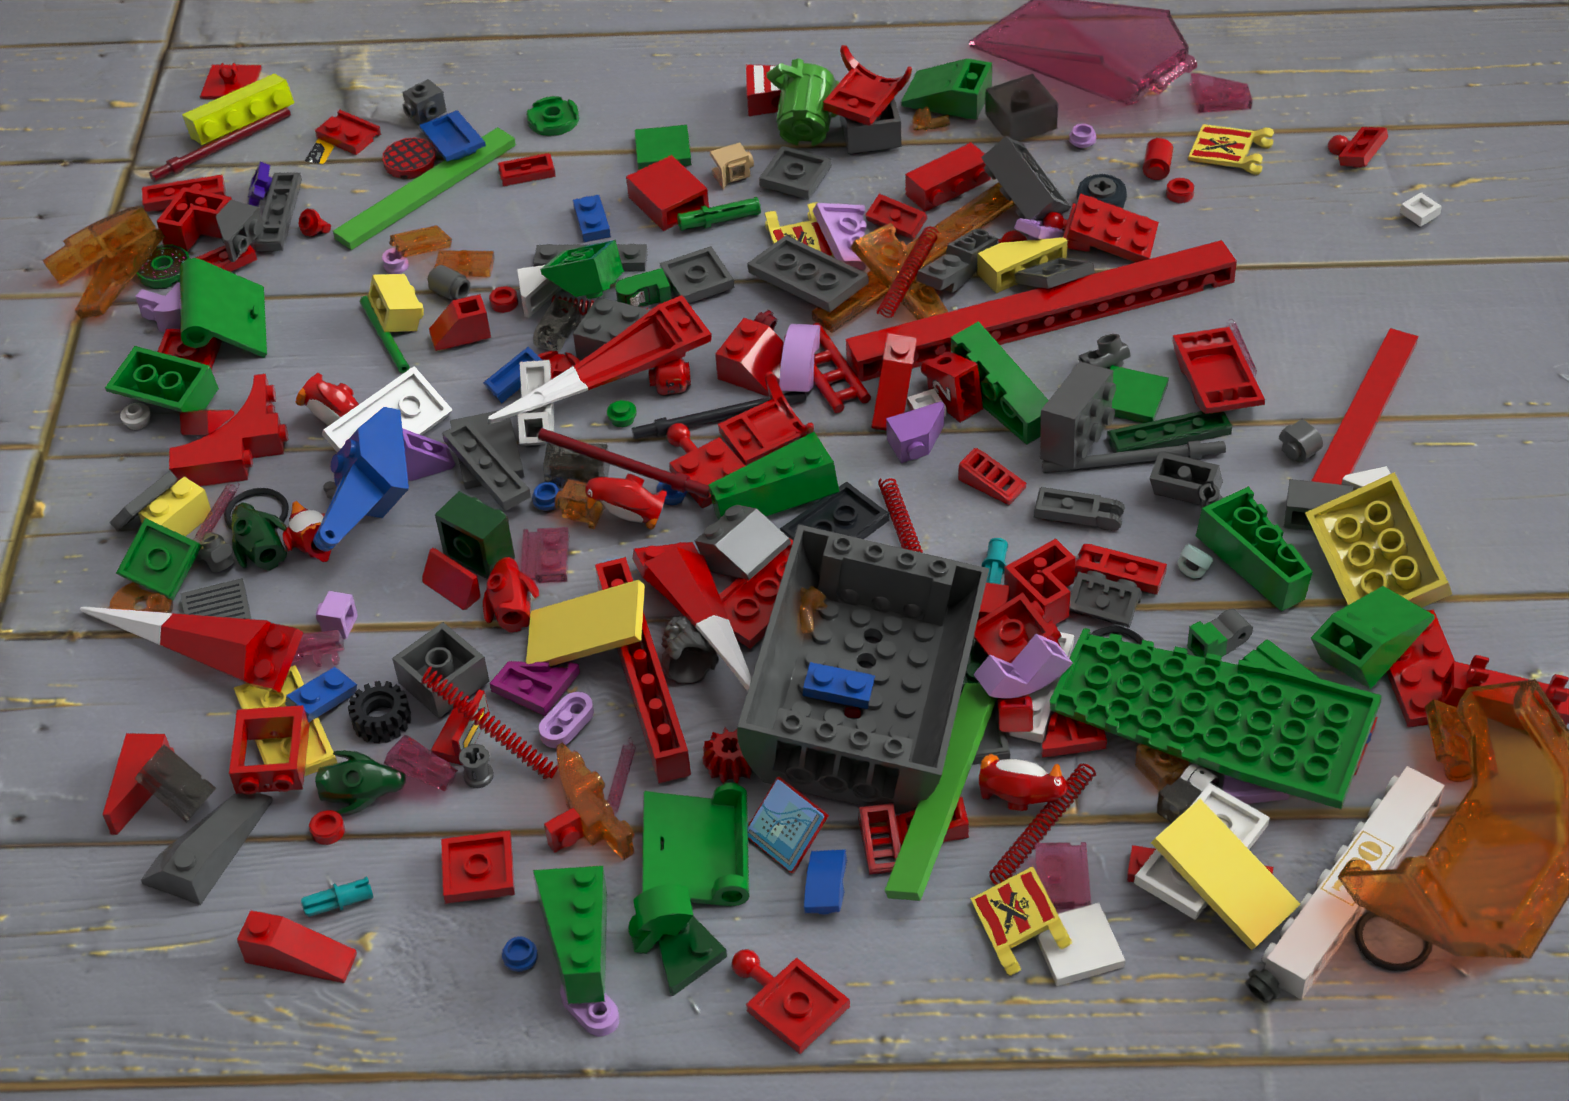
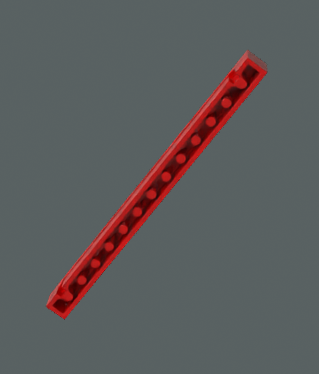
[846,240,1237,382]

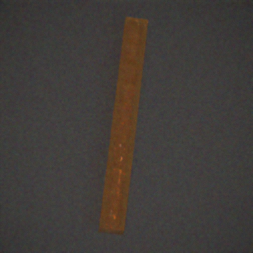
[812,182,1016,333]

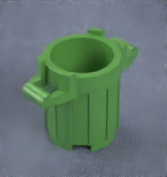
[766,58,840,146]

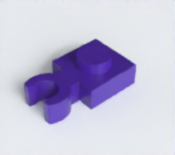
[247,161,272,207]

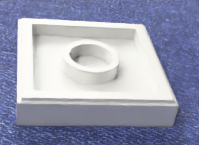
[1035,903,1125,986]

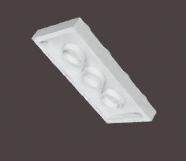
[322,366,452,452]
[1134,783,1270,920]

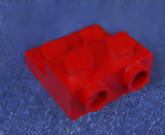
[973,592,1062,663]

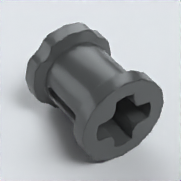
[459,744,494,788]

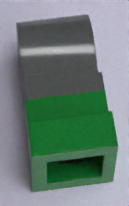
[1187,609,1253,658]

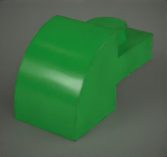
[628,884,694,954]

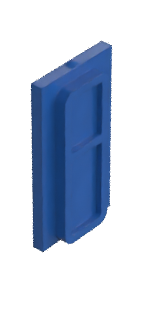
[419,110,486,161]

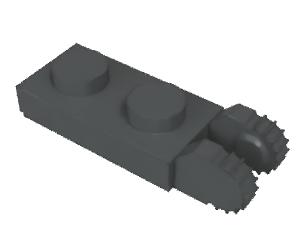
[1034,487,1125,531]

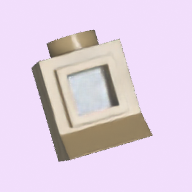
[710,142,754,190]

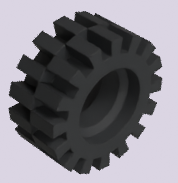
[348,681,411,744]

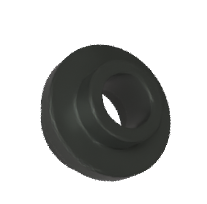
[1245,969,1280,1003]

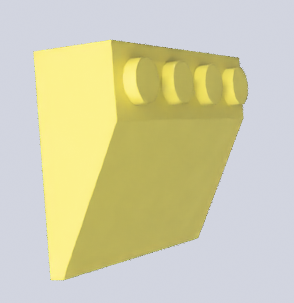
[1305,472,1452,608]

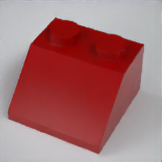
[715,318,784,397]

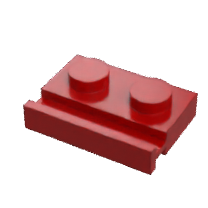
[315,110,381,155]

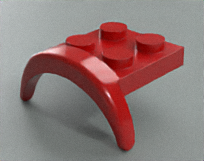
[823,45,912,126]
[718,372,814,466]

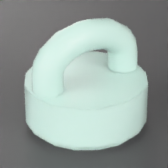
[1177,544,1214,578]

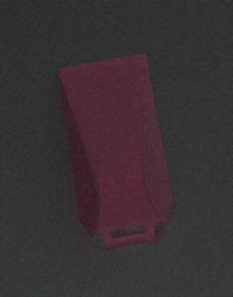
[969,0,1197,105]

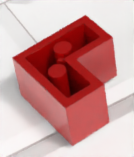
[156,187,232,252]
[1004,538,1076,625]

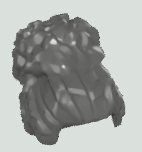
[661,616,719,684]

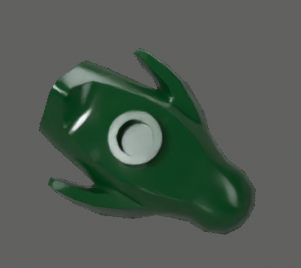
[231,502,288,571]
[315,750,406,815]

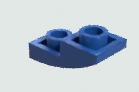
[804,849,847,915]

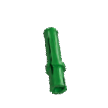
[677,197,761,231]

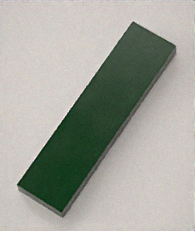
[1107,411,1232,453]

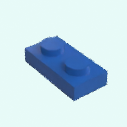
[573,195,611,242]
[802,662,875,709]
[285,667,357,722]

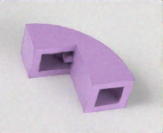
[779,324,820,392]
[973,634,1073,698]

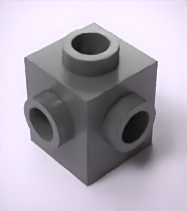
[402,79,447,125]

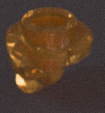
[911,106,950,131]
[799,586,828,633]

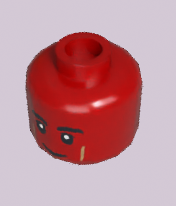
[648,358,691,395]

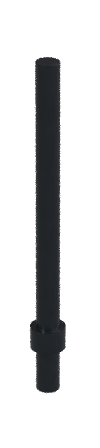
[631,391,806,439]

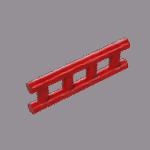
[784,323,871,413]

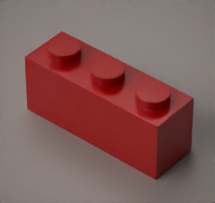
[905,142,991,212]

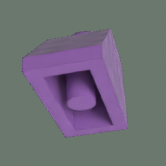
[886,401,944,463]
[402,428,455,481]

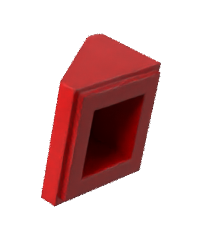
[998,696,1033,732]

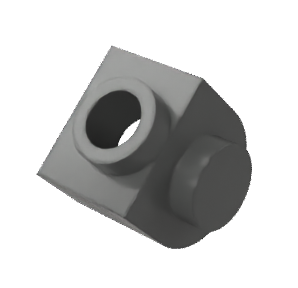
[1279,419,1323,463]

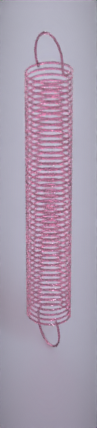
[1226,319,1257,377]
[193,481,239,541]
[605,737,636,819]

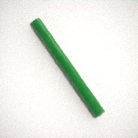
[360,296,410,373]

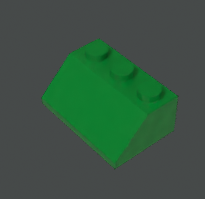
[540,240,624,299]
[105,346,219,412]

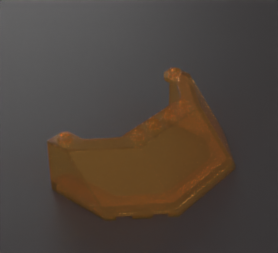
[1337,679,1569,958]

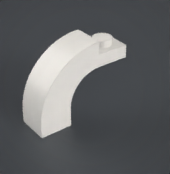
[518,360,554,446]

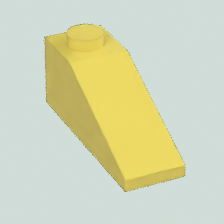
[977,237,1068,293]

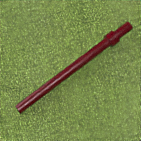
[149,107,291,182]
[538,428,710,498]

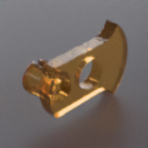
[109,582,174,613]

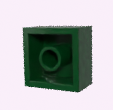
[435,491,515,580]

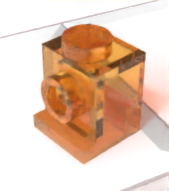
[555,479,605,529]
[1135,744,1189,793]

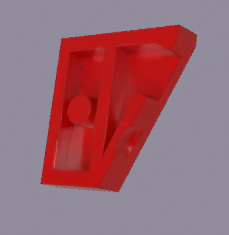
[1041,712,1107,758]

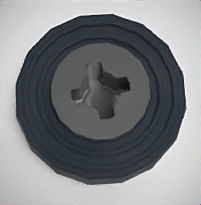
[1077,174,1127,208]

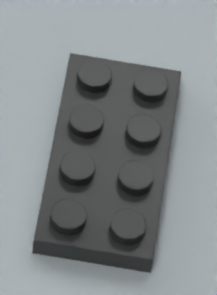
[747,235,869,312]

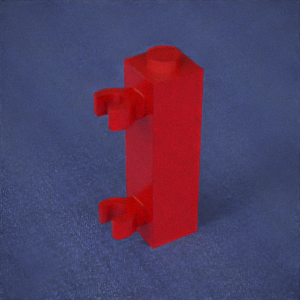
[1441,655,1569,736]

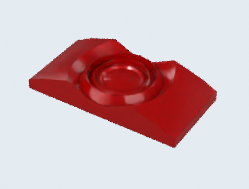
[1172,327,1265,414]

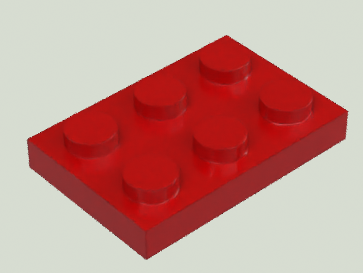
[1067,193,1159,262]

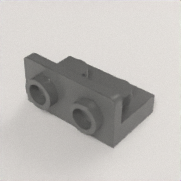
[1069,571,1142,628]

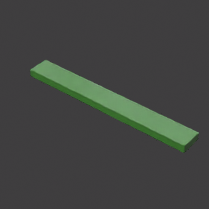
[333,127,516,250]
[885,683,997,901]

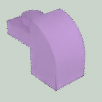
[135,282,181,332]

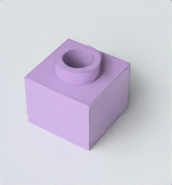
[316,591,358,639]

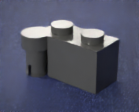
[1150,451,1223,510]

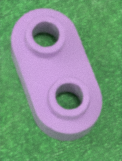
[539,692,594,748]
[560,984,620,1036]

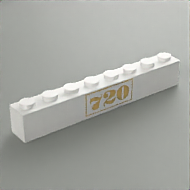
[1262,766,1445,1000]

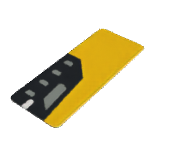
[305,139,335,164]

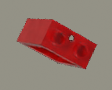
[229,705,310,794]

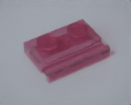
[521,527,570,583]
[1035,842,1091,909]

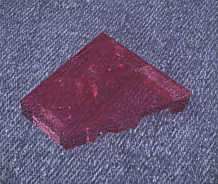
[1190,73,1253,113]
[383,735,458,792]

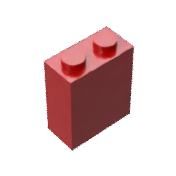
[626,155,709,231]

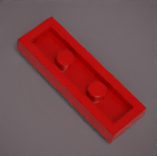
[142,174,226,212]

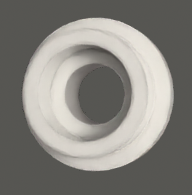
[120,403,151,430]

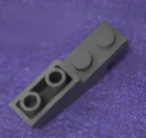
[916,229,998,293]

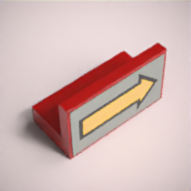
[431,689,490,765]

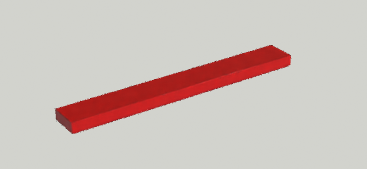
[1312,328,1419,485]

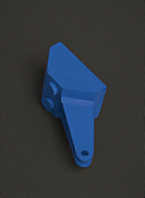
[313,407,409,551]

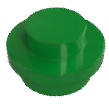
[607,400,637,428]

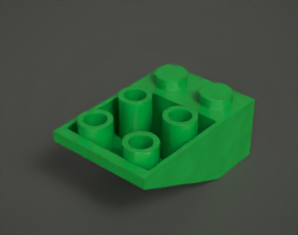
[901,58,992,120]
[1311,586,1435,689]

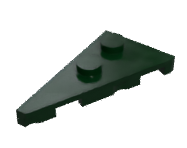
[658,916,727,996]

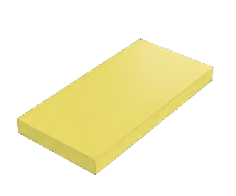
[526,580,645,666]
[234,665,337,776]
[1151,798,1300,950]

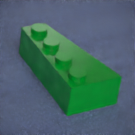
[951,321,1048,445]
[708,432,840,520]
[1196,486,1313,612]
[533,866,607,1004]

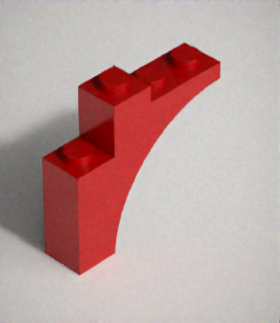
[169,373,288,486]

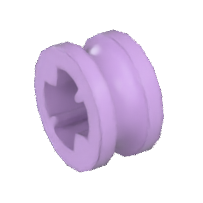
[382,248,409,274]

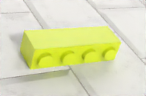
[182,74,295,145]

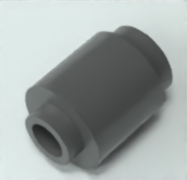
[428,265,471,301]

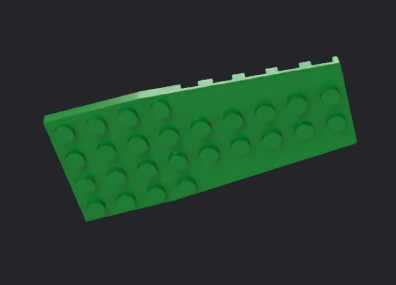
[1050,628,1382,809]

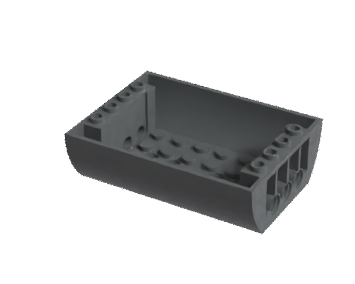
[737,524,989,814]

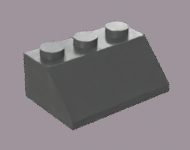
[981,136,1071,221]

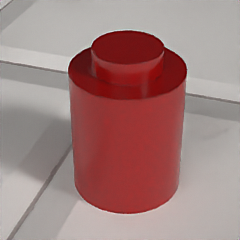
[1142,138,1174,180]

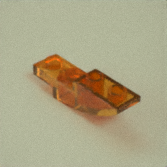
[42,205,156,285]
[557,742,635,861]

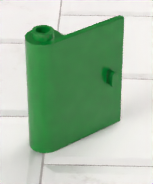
[180,258,267,358]
[642,782,749,906]

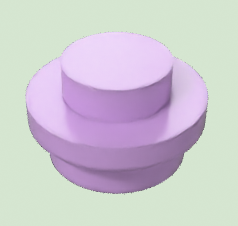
[1069,124,1096,148]

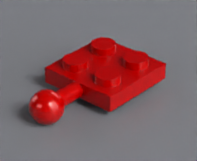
[667,423,745,509]
[731,949,850,1054]

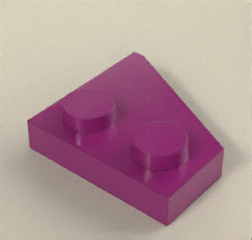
[489,661,580,716]

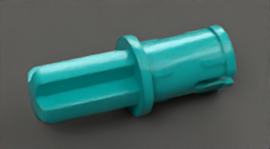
[982,538,1008,584]
[301,877,373,917]

